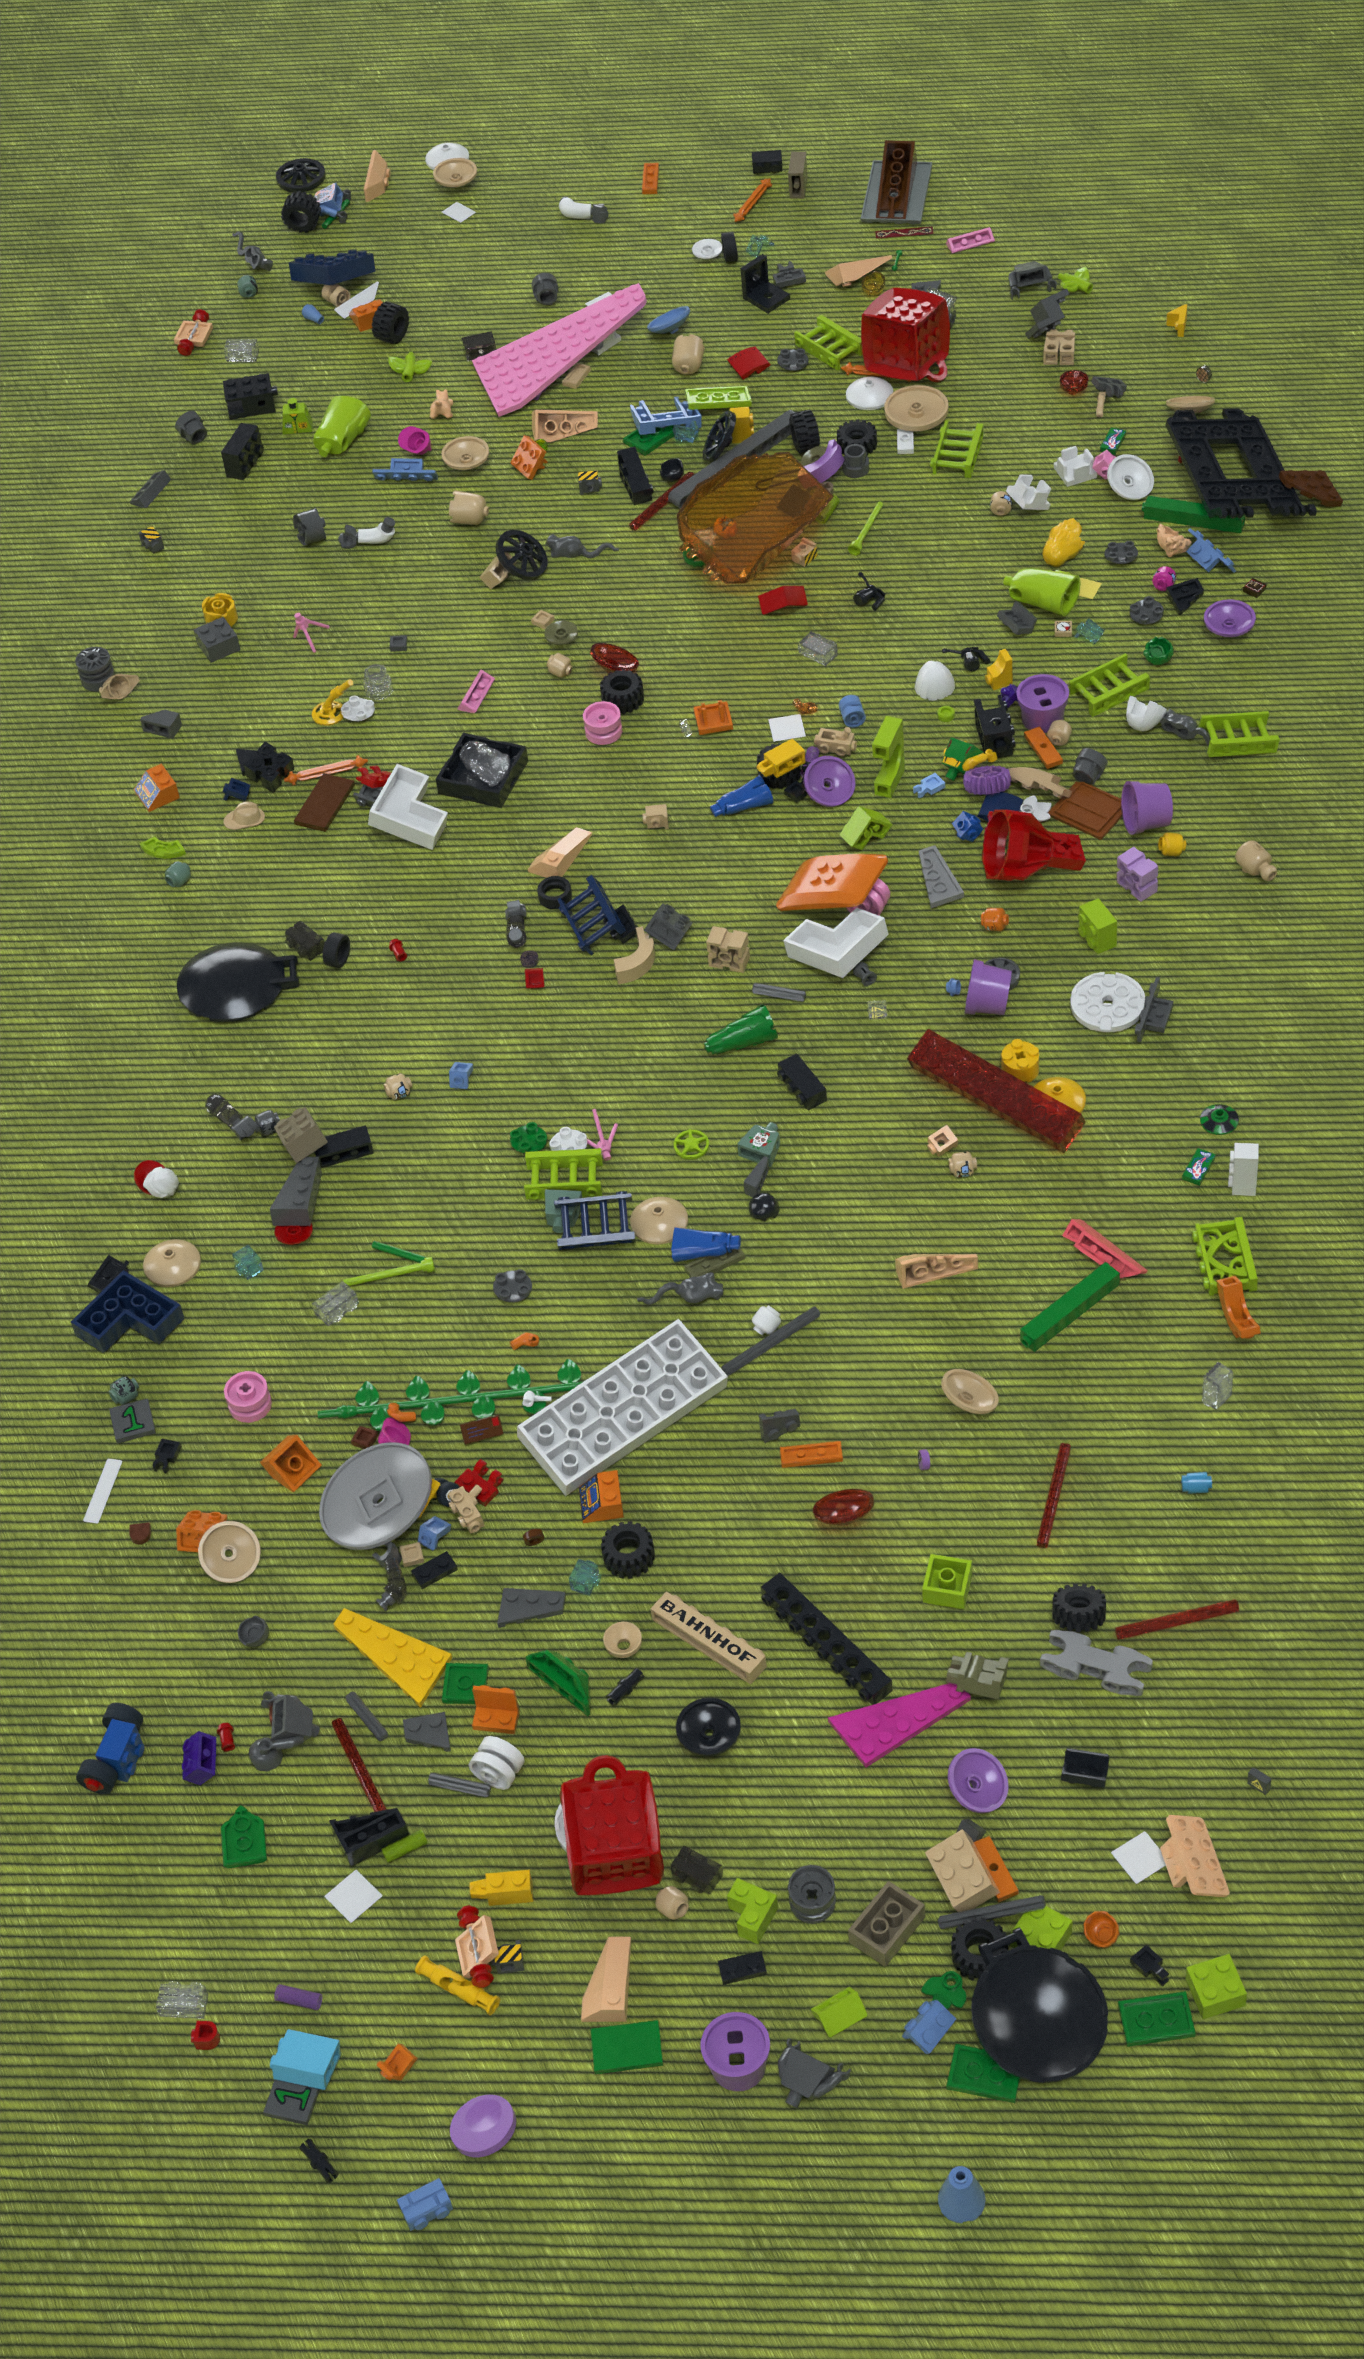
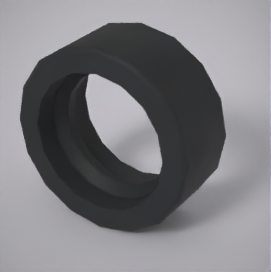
[721,232,738,263]
[537,876,572,909]
[323,932,350,968]

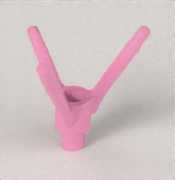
[293,613,329,653]
[587,1109,618,1161]

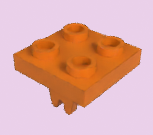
[510,435,548,480]
[693,700,733,735]

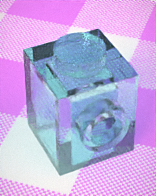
[232,1245,264,1280]
[569,1559,601,1596]

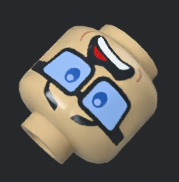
[990,491,1012,516]
[383,1073,412,1100]
[949,1151,977,1178]

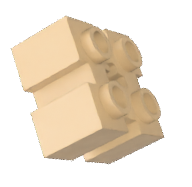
[706,926,750,973]

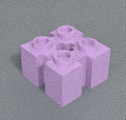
[1117,847,1158,902]

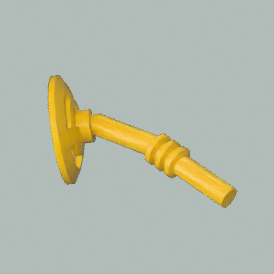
[312,679,353,726]

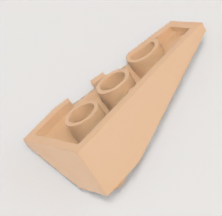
[825,255,892,287]
[895,1254,978,1289]

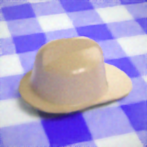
[223,801,265,830]

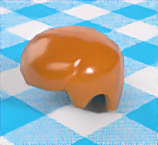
[1083,1911,1120,1948]

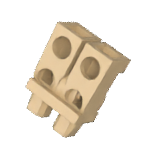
[1043,329,1075,365]

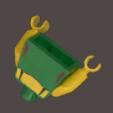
[942,737,997,781]

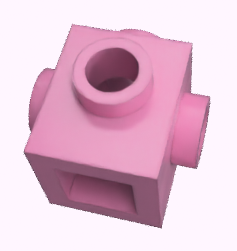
[1092,450,1116,480]

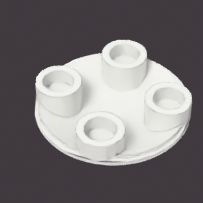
[341,696,375,721]
[549,1127,587,1151]

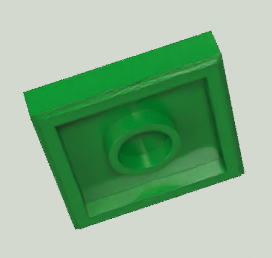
[442,1663,489,1704]

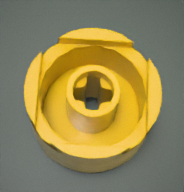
[202,593,238,627]
[1001,1039,1039,1084]

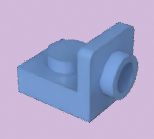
[449,1062,473,1089]
[418,1516,451,1550]

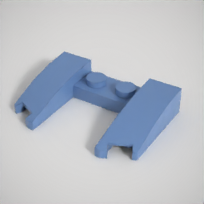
[630,397,702,435]

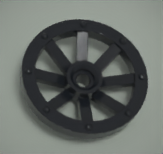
[276,158,326,192]
[703,410,736,463]
[495,530,548,580]

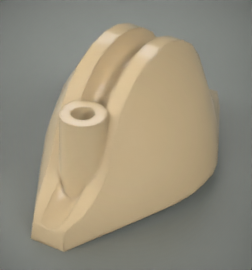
[99,674,140,699]

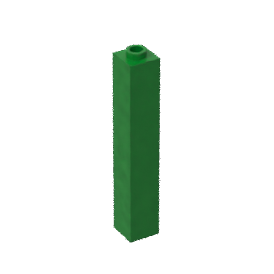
[1141,496,1246,533]
[1020,1262,1120,1352]

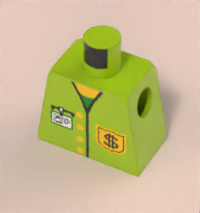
[282,398,313,435]

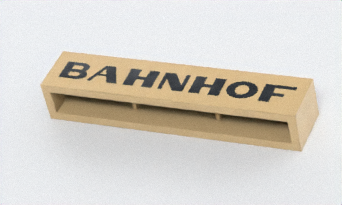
[651,1591,767,1685]

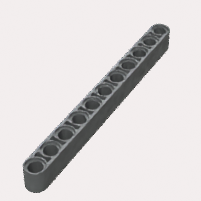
[668,410,796,509]

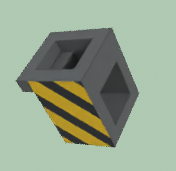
[578,470,602,495]
[138,526,164,554]
[491,1940,524,1974]

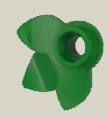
[921,1971,967,2010]

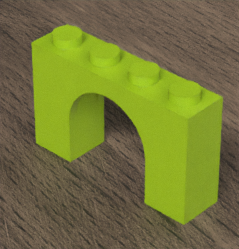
[872,716,905,798]

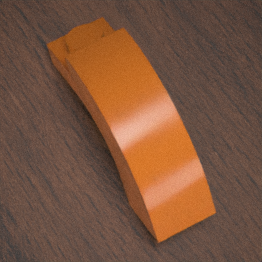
[1216,1276,1261,1339]

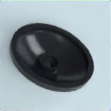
[676,1698,741,1757]

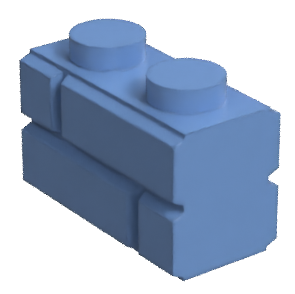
[397,2178,453,2231]

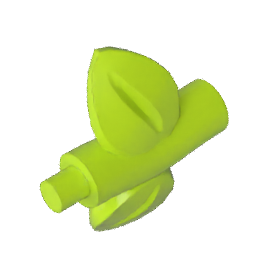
[1058,267,1093,294]
[388,352,432,382]

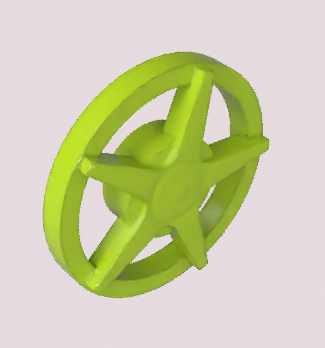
[674,1129,709,1160]

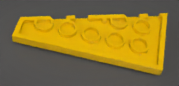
[333,1608,452,1708]

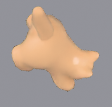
[430,389,453,419]

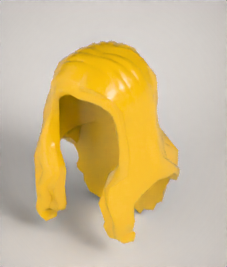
[1042,518,1085,567]

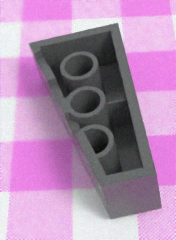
[270,1157,322,1226]

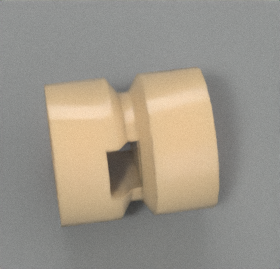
[322,284,350,307]

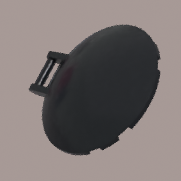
[177,942,299,1022]
[971,1928,1108,2083]

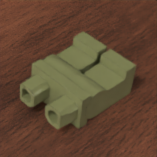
[946,1652,1009,1700]

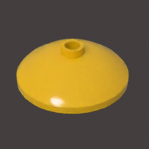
[1029,1077,1086,1123]

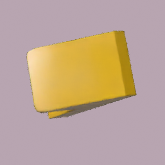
[1166,304,1187,337]

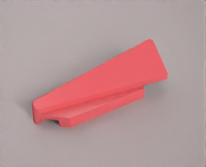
[1062,1219,1148,1278]

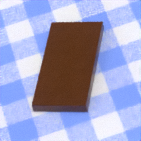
[294,773,355,832]

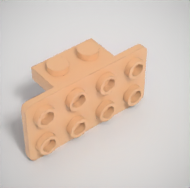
[1160,1815,1230,1897]

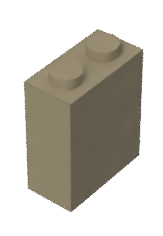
[788,152,808,199]

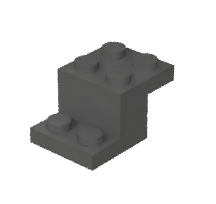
[1025,289,1069,339]

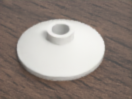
[692,239,722,259]

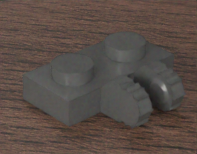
[1091,376,1127,398]

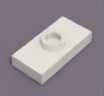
[897,429,914,454]

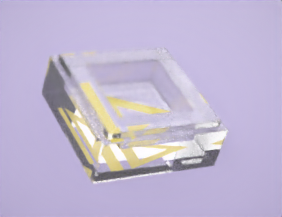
[867,1000,887,1020]

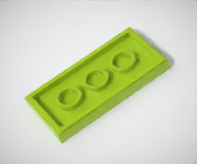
[685,386,752,410]

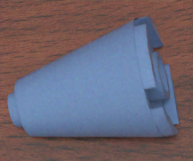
[938,2166,985,2223]

